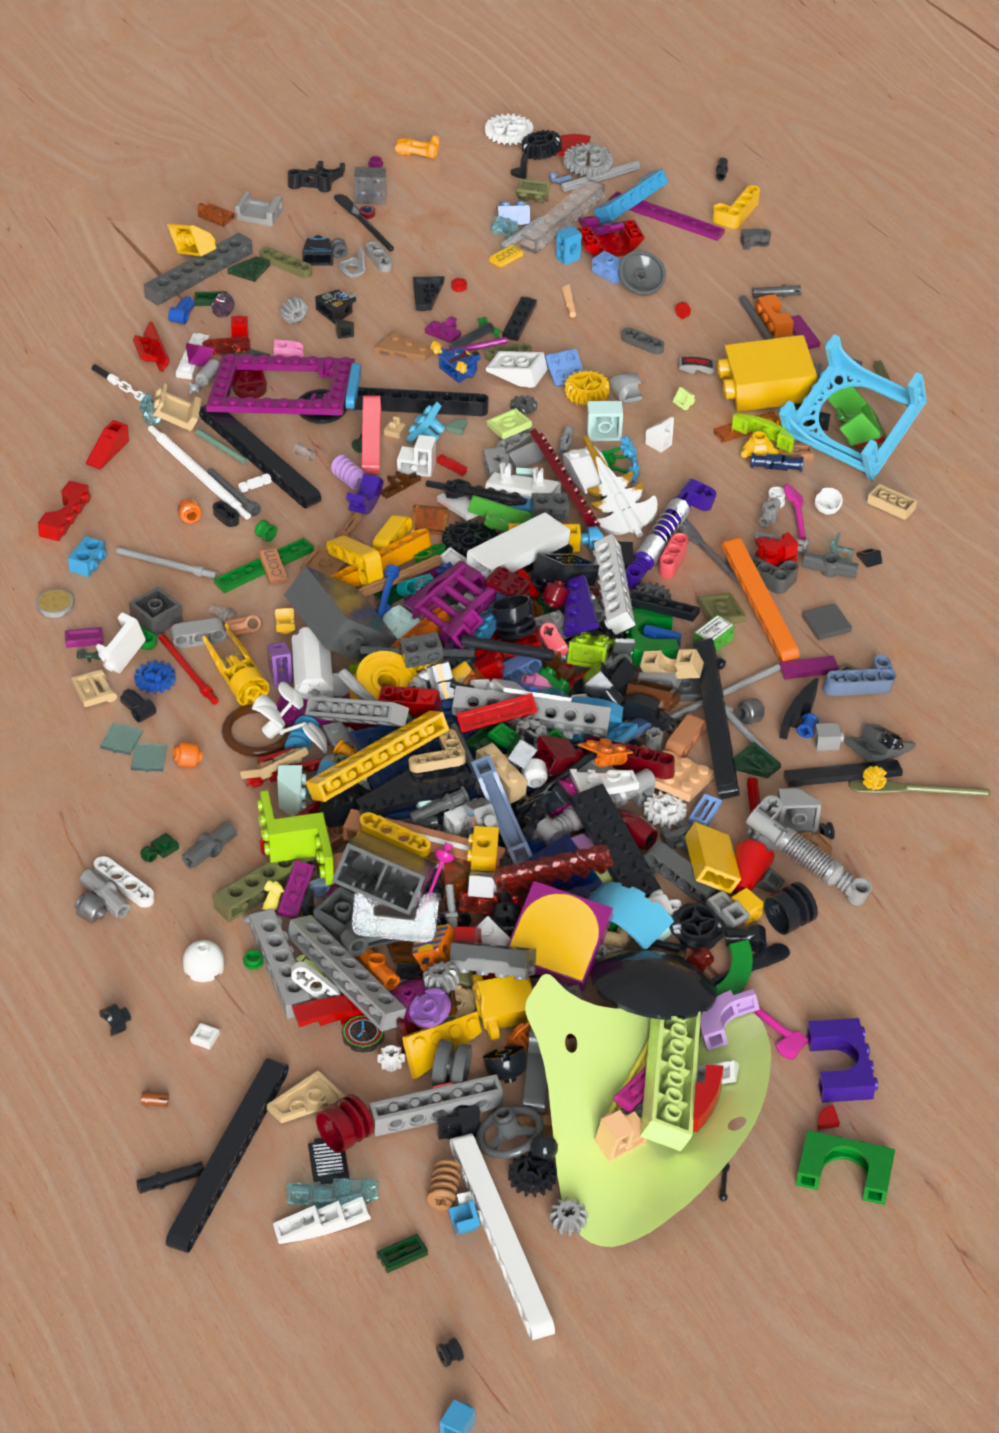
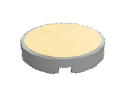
[37,589,74,618]

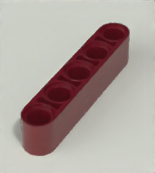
[583,736,675,780]

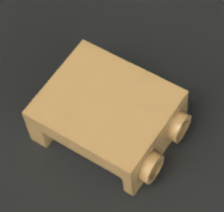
[153,383,201,431]

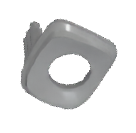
[338,247,366,278]

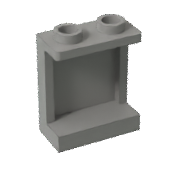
[235,191,283,226]

